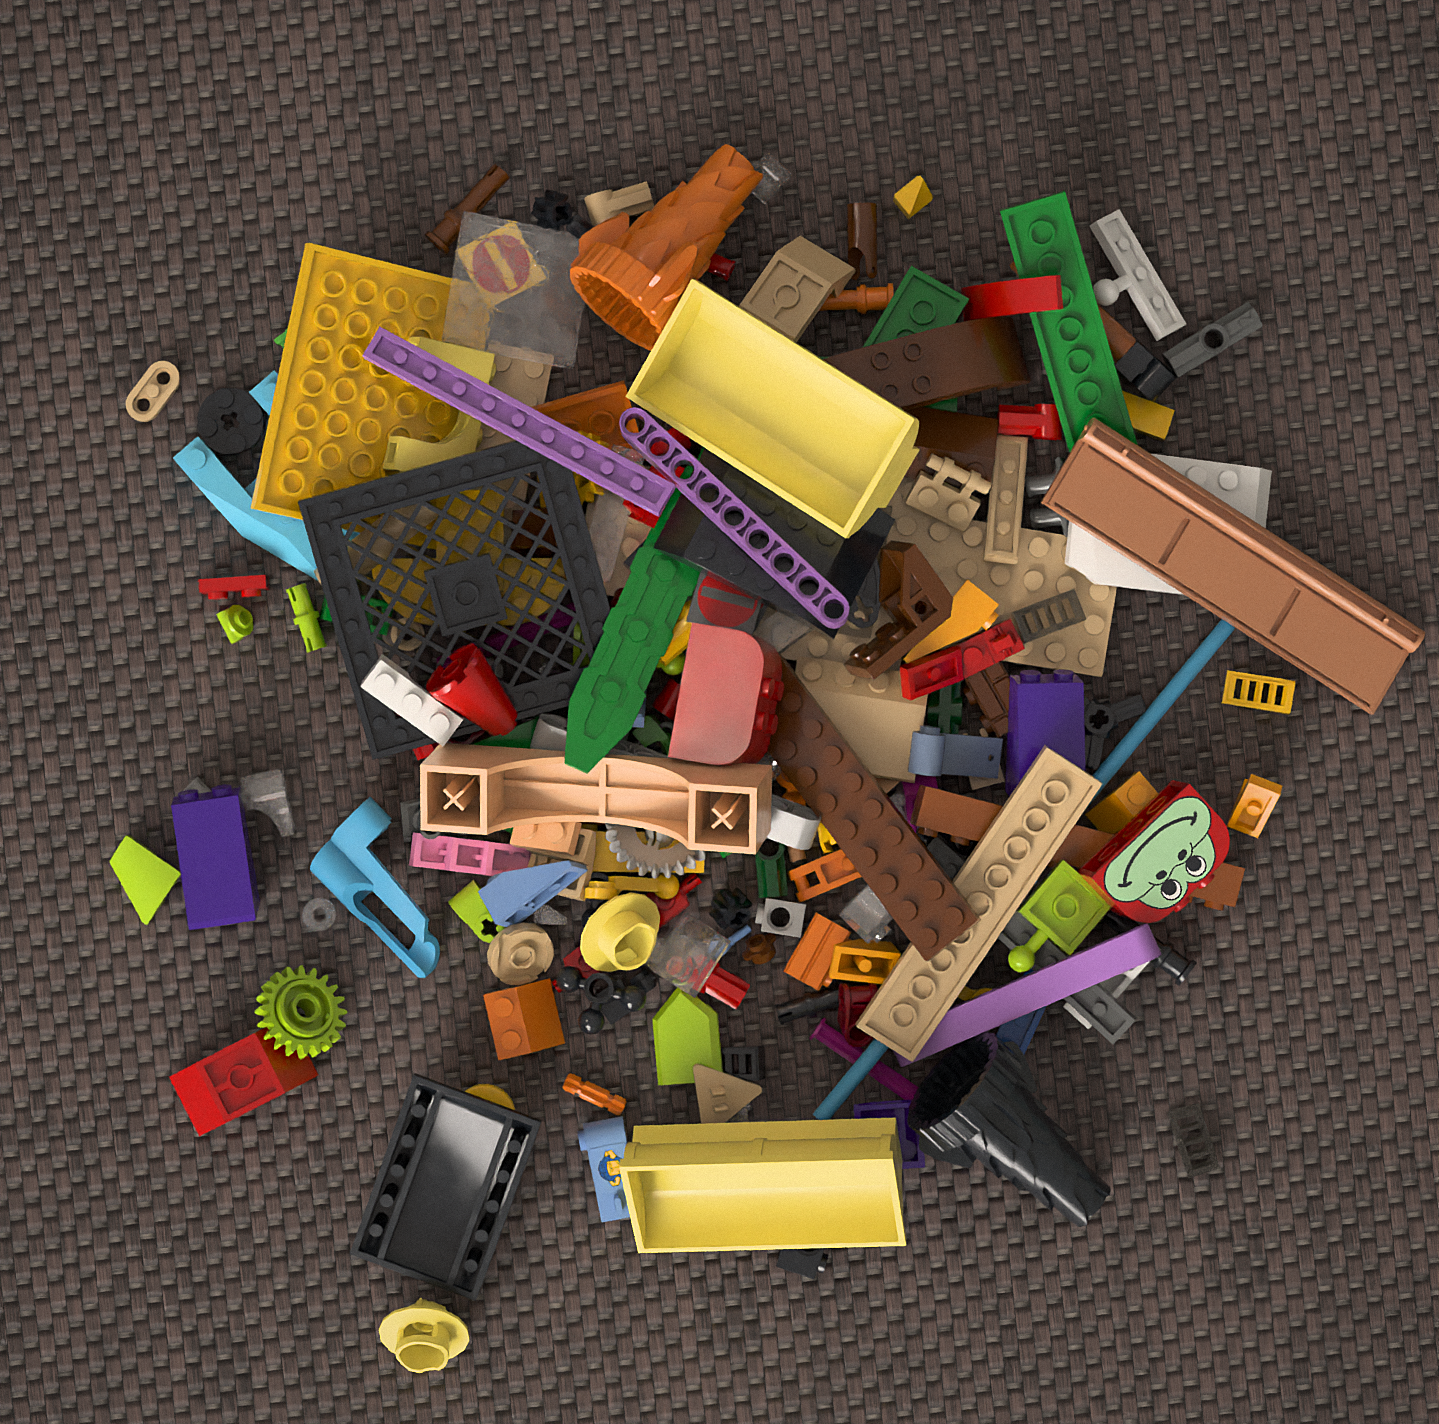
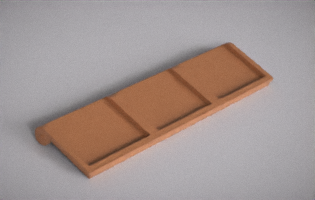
[1041,418,1425,715]

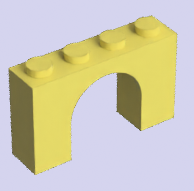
[383,337,496,472]

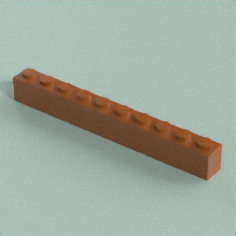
[909,785,1245,911]

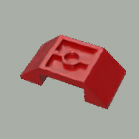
[169,1027,319,1136]

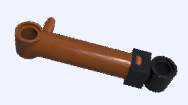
[1009,261,1177,402]

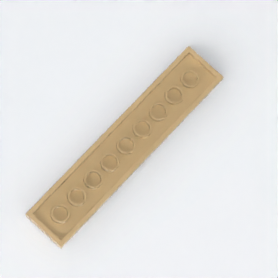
[855,745,1102,1062]

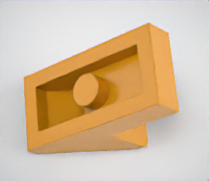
[1227,774,1282,838]

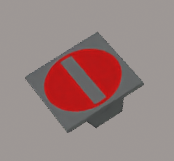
[686,572,761,635]

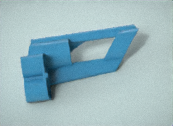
[310,797,440,978]

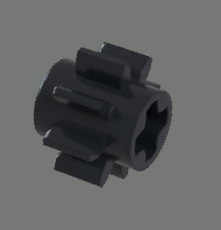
[531,189,574,232]
[709,888,753,930]

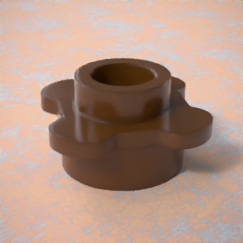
[742,933,777,964]

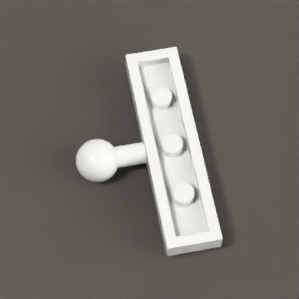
[1090,209,1186,341]

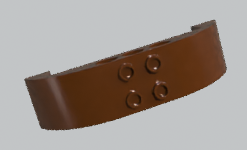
[823,317,1031,411]

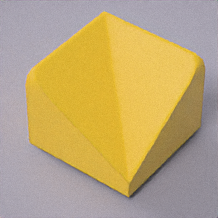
[893,176,933,219]

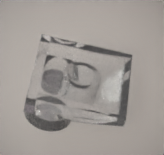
[645,911,731,998]

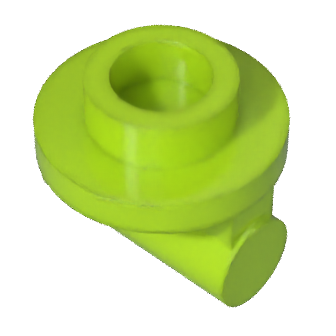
[216,605,253,644]

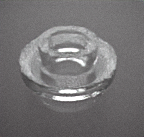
[302,898,336,931]

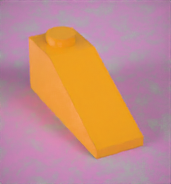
[903,579,999,663]

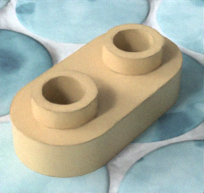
[126,361,181,422]

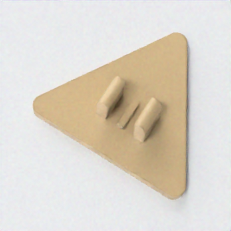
[693,1064,762,1124]

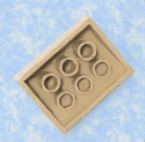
[795,656,928,783]

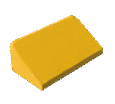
[1122,390,1175,442]

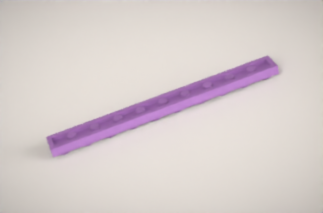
[363,327,676,517]

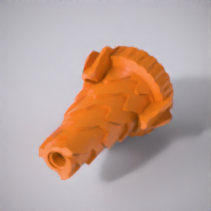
[570,144,763,351]

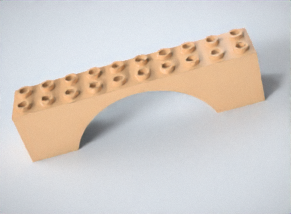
[420,743,772,854]

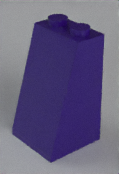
[1005,669,1085,797]
[171,784,260,930]

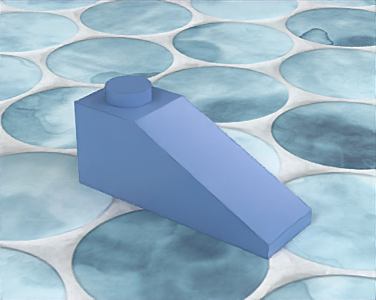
[478,860,588,927]

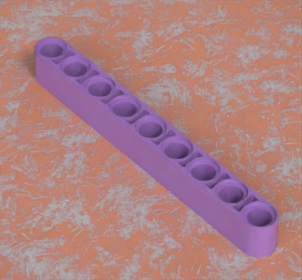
[619,407,850,629]
[893,923,1162,1067]

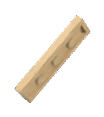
[984,434,1028,565]

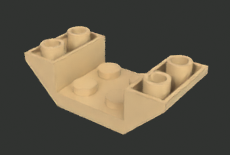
[739,236,856,343]

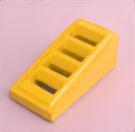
[1221,670,1295,714]

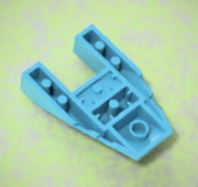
[173,370,360,581]

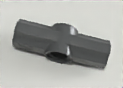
[1162,302,1263,379]

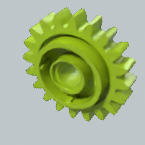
[255,965,347,1059]

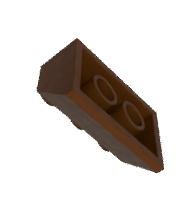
[903,406,998,487]

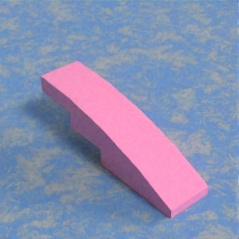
[409,832,532,876]

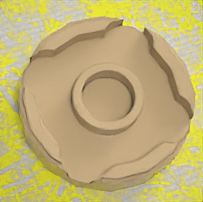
[487,922,554,986]

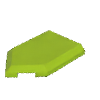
[652,982,723,1085]

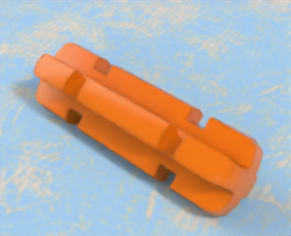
[563,1073,626,1115]

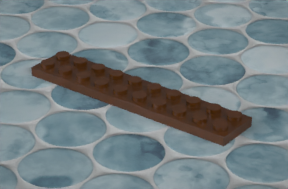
[768,652,981,962]

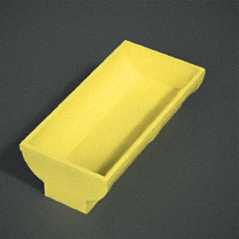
[625,279,920,538]
[619,1118,907,1253]

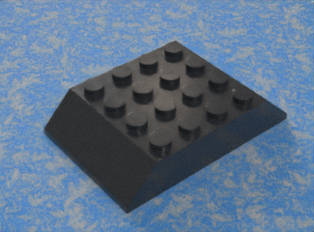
[653,448,895,640]
[350,1073,542,1301]

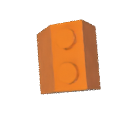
[483,978,565,1061]

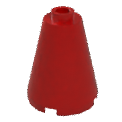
[426,643,518,736]

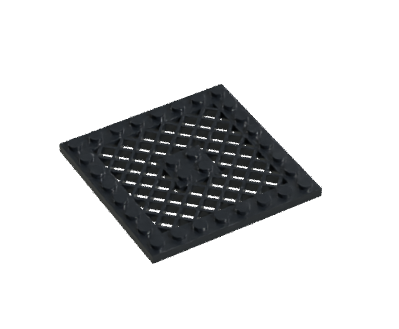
[298,440,611,760]

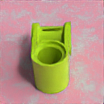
[448,880,507,943]

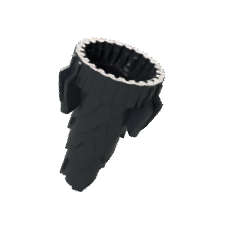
[907,1032,1111,1227]

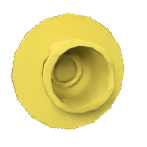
[580,893,660,972]
[379,1298,470,1373]

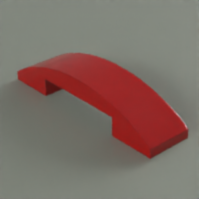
[961,275,1063,321]

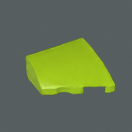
[110,835,181,925]

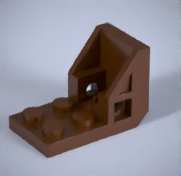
[843,540,953,680]

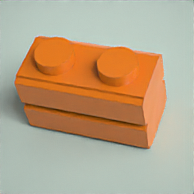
[783,912,851,991]

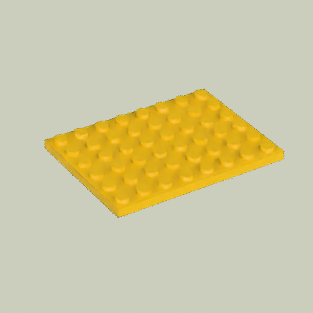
[251,243,492,550]

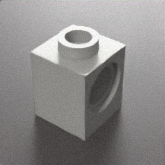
[755,898,806,938]

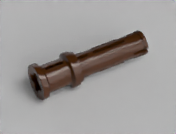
[424,164,510,255]

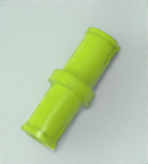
[286,583,327,653]

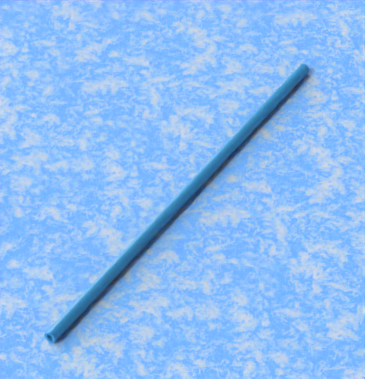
[813,619,1235,1120]

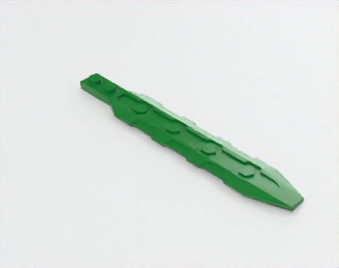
[564,447,705,774]

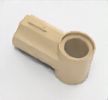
[584,181,654,226]

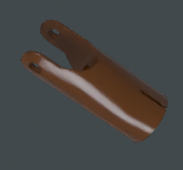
[847,203,878,280]

